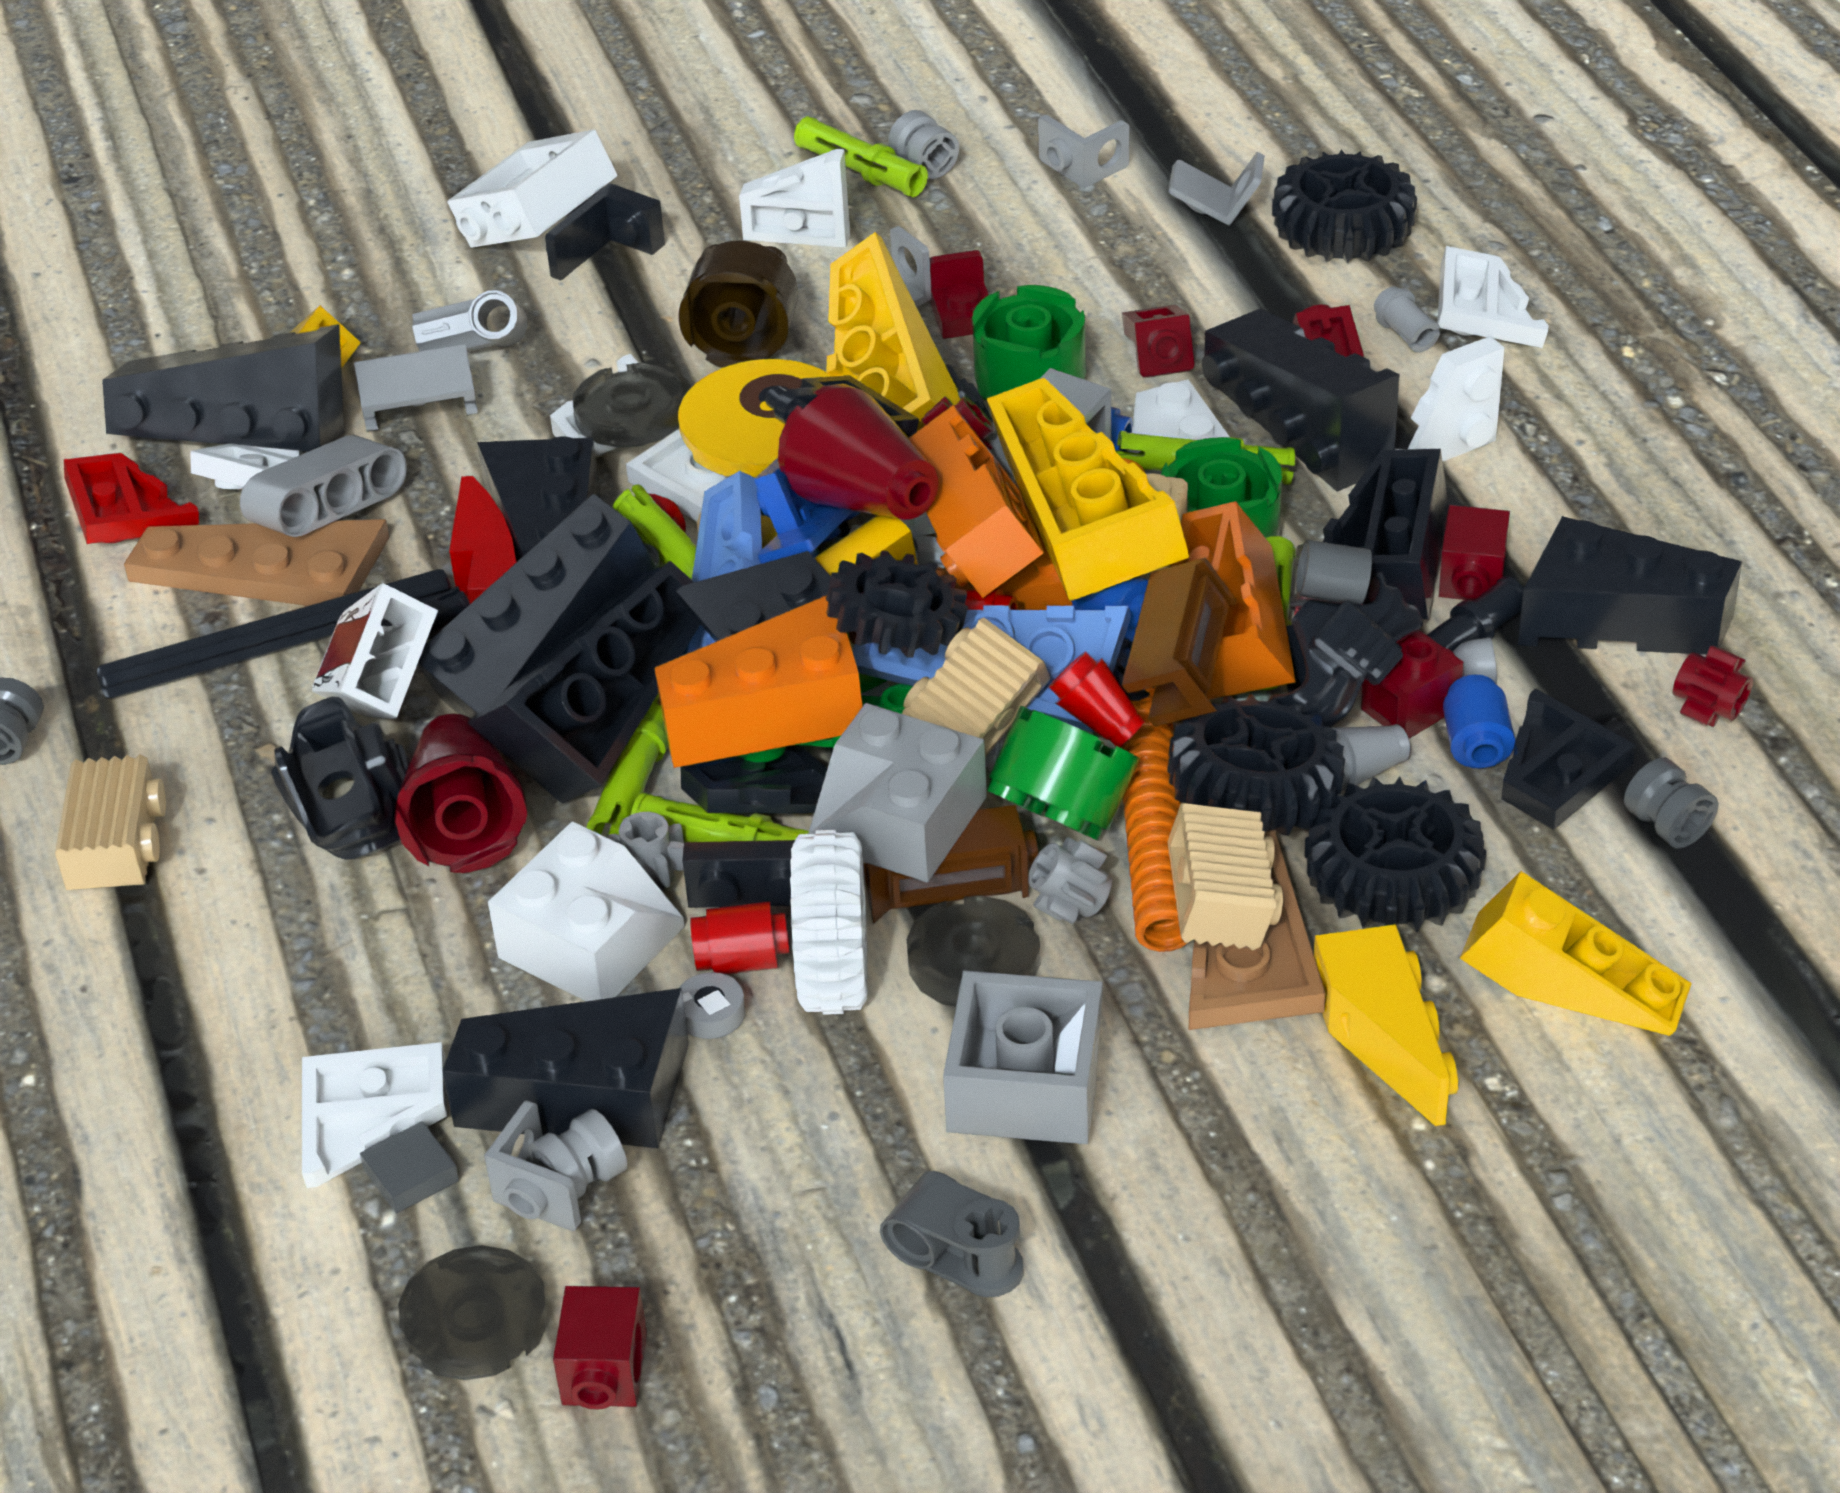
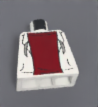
[312,583,438,719]

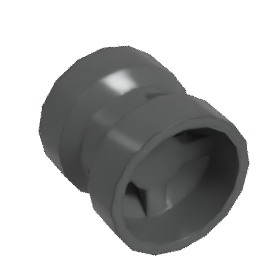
[0,677,44,765]
[1624,757,1719,849]

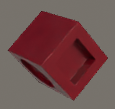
[1438,505,1510,601]
[553,1286,647,1410]

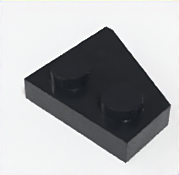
[676,551,831,642]
[1501,689,1636,830]

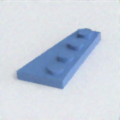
[682,471,762,656]
[852,605,1131,733]

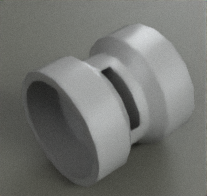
[888,110,959,179]
[528,1109,627,1199]

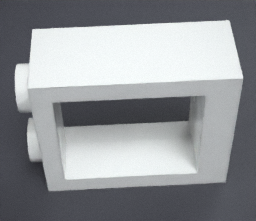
[447,129,618,248]

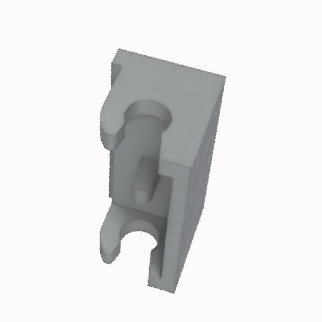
[354,344,478,432]

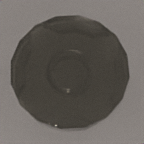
[573,363,685,448]
[906,895,1041,1007]
[398,1245,549,1380]

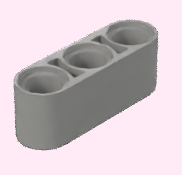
[240,434,407,537]

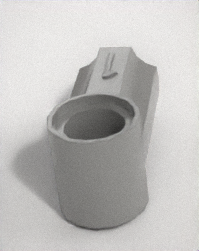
[412,290,528,352]

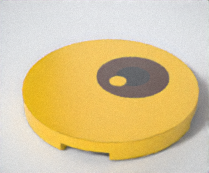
[678,359,830,478]

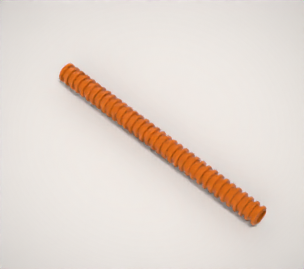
[1120,458,1189,952]

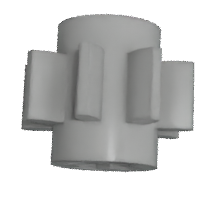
[606,812,684,890]
[1028,837,1112,924]

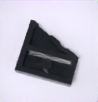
[680,745,828,814]

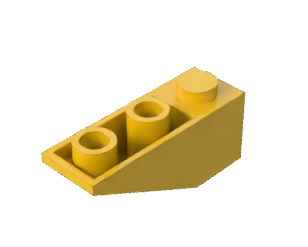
[1460,871,1692,1036]
[1314,924,1458,1126]

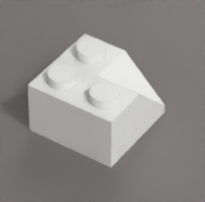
[488,821,685,1001]

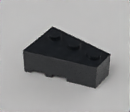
[477,436,600,563]
[1297,448,1448,619]
[1518,516,1742,655]
[442,988,689,1148]

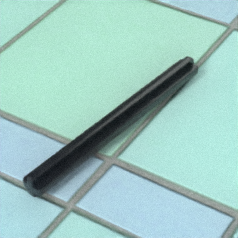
[97,569,451,700]

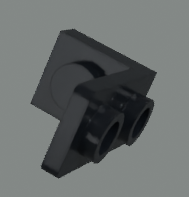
[545,183,665,281]

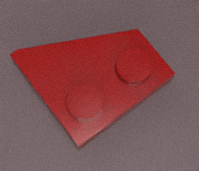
[63,453,199,544]

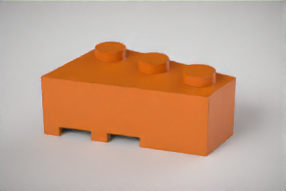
[654,595,863,768]

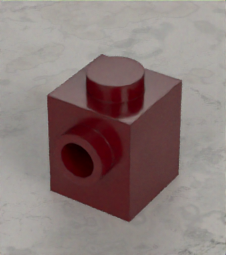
[1361,630,1464,739]

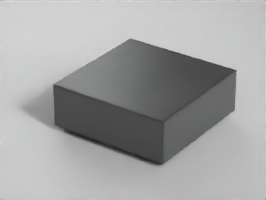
[360,1121,459,1214]

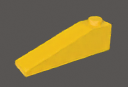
[826,232,960,432]

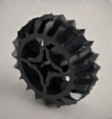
[1272,149,1417,264]
[1167,694,1345,836]
[1304,776,1486,933]

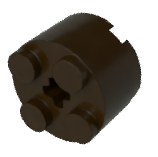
[678,240,798,368]

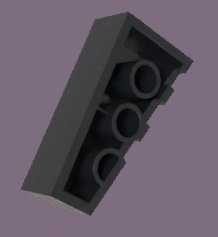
[1202,308,1400,492]
[102,324,344,452]
[417,493,656,719]
[467,561,700,803]

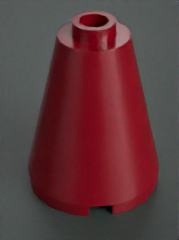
[778,384,939,520]
[395,713,527,873]

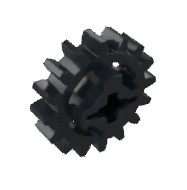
[826,550,968,658]

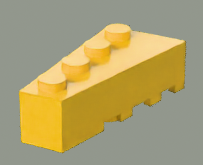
[987,378,1189,601]

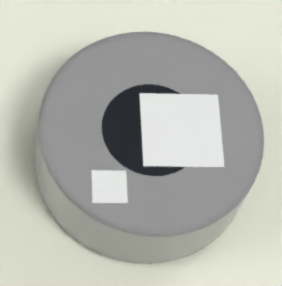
[679,972,745,1039]

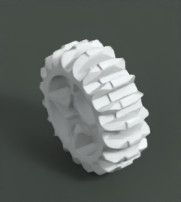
[790,829,868,1015]

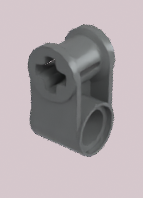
[1289,539,1372,612]
[880,1171,1024,1297]

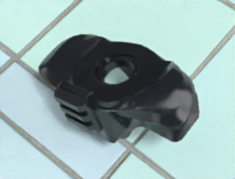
[1267,572,1423,728]
[271,696,411,860]

